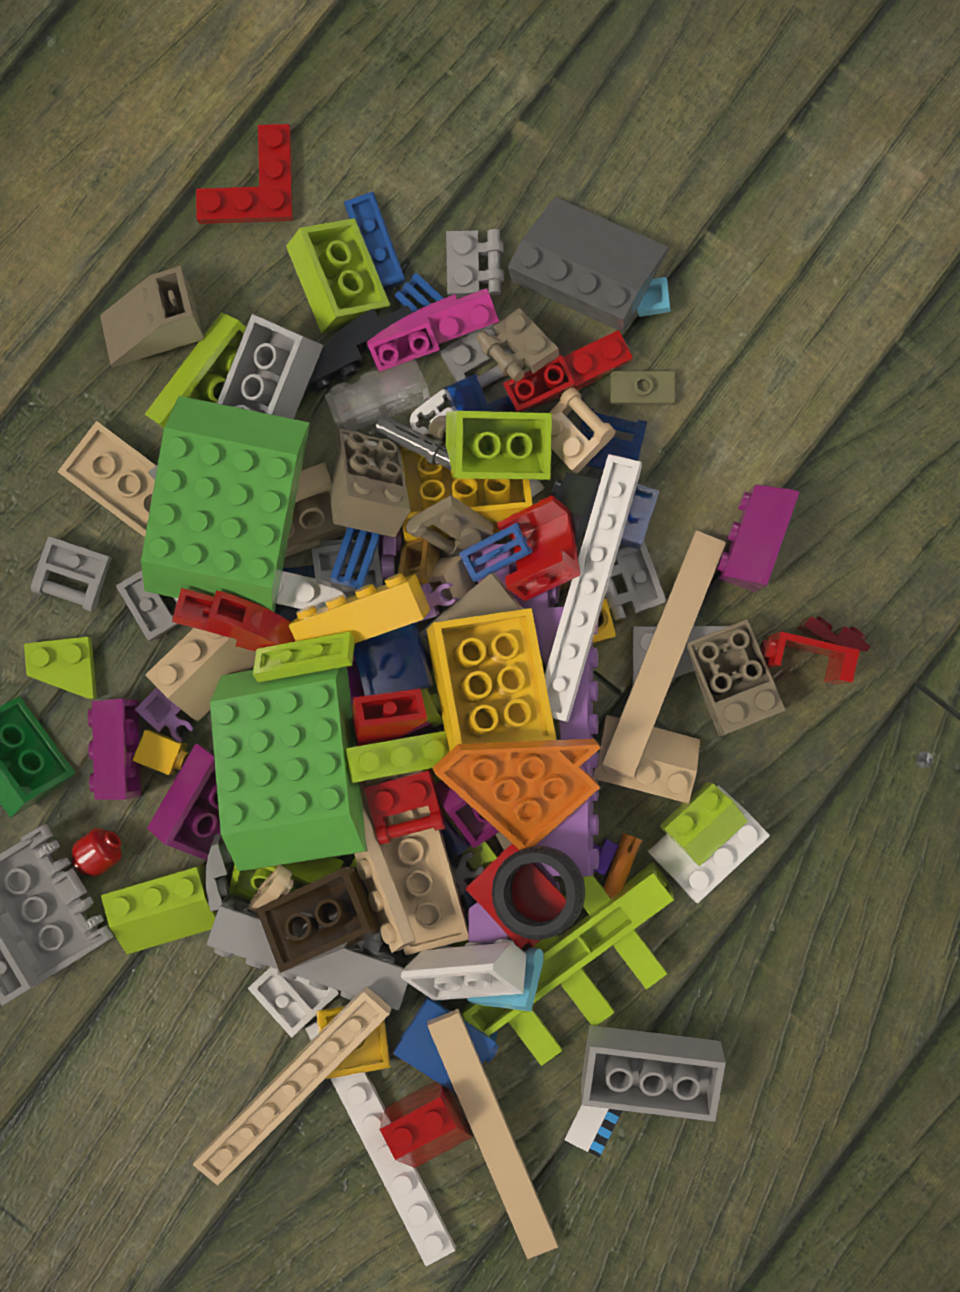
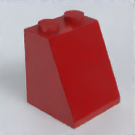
[379,1081,473,1168]

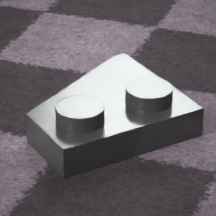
[311,540,383,595]

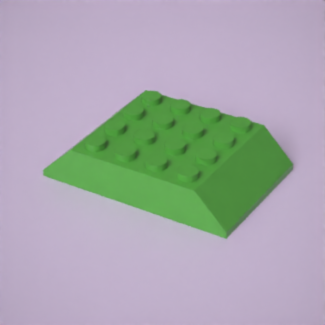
[141,396,310,612]
[210,666,367,871]

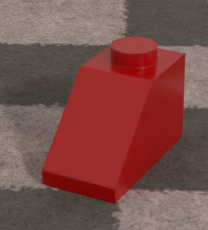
[351,689,427,746]

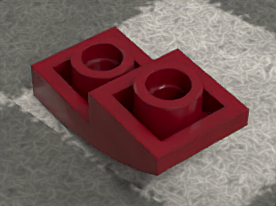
[797,616,872,653]

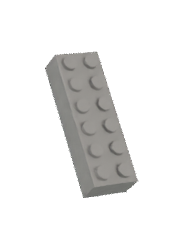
[206,898,412,1012]

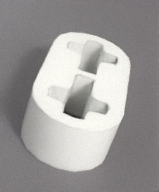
[410,387,464,437]

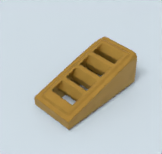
[398,537,441,585]

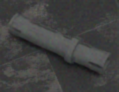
[375,415,452,471]

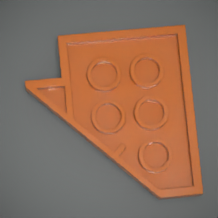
[433,738,601,850]

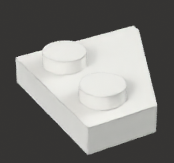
[248,967,339,1038]

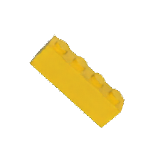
[289,573,430,644]

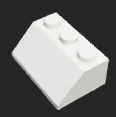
[648,785,770,904]
[401,939,526,1000]

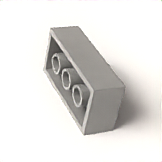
[217,314,323,419]
[581,1025,726,1122]

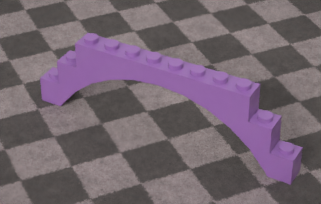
[469,544,599,943]

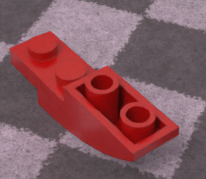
[503,330,633,412]
[172,588,296,652]

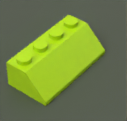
[145,312,247,429]

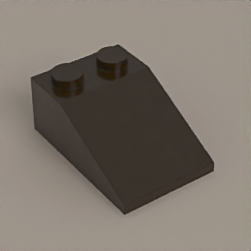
[256,867,381,973]

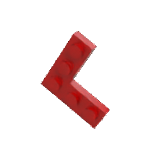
[196,124,293,224]

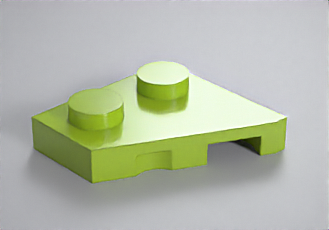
[24,637,97,699]

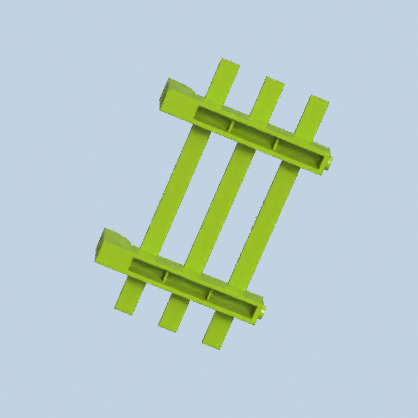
[424,670,674,1066]

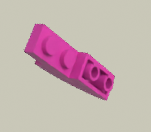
[367,288,499,372]

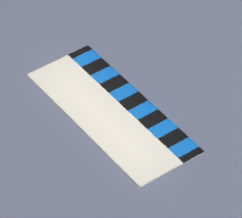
[564,1105,623,1158]

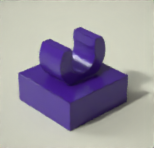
[593,838,618,875]

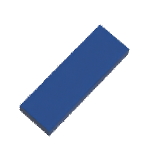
[344,191,406,290]

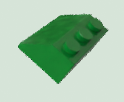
[0,696,76,818]

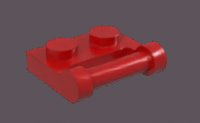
[364,769,446,845]

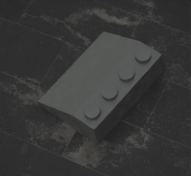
[508,197,668,333]

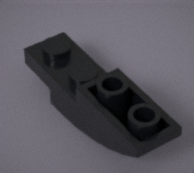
[306,305,412,393]

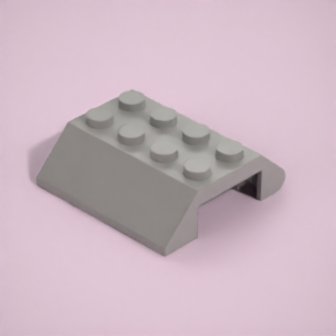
[0,824,114,1006]

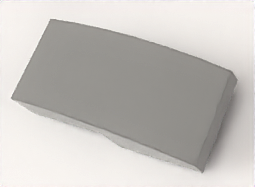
[206,833,233,911]

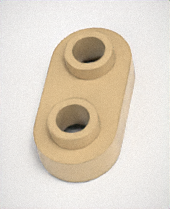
[248,865,294,914]

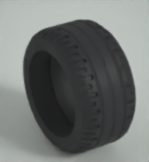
[492,846,585,940]

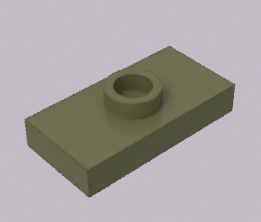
[610,371,675,405]

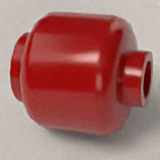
[71,828,122,877]

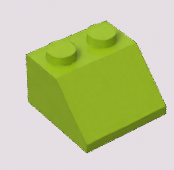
[659,782,748,867]

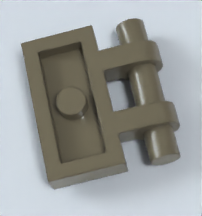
[476,308,559,382]

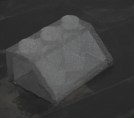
[325,359,430,432]

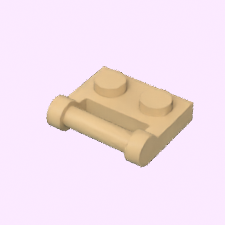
[549,388,615,474]

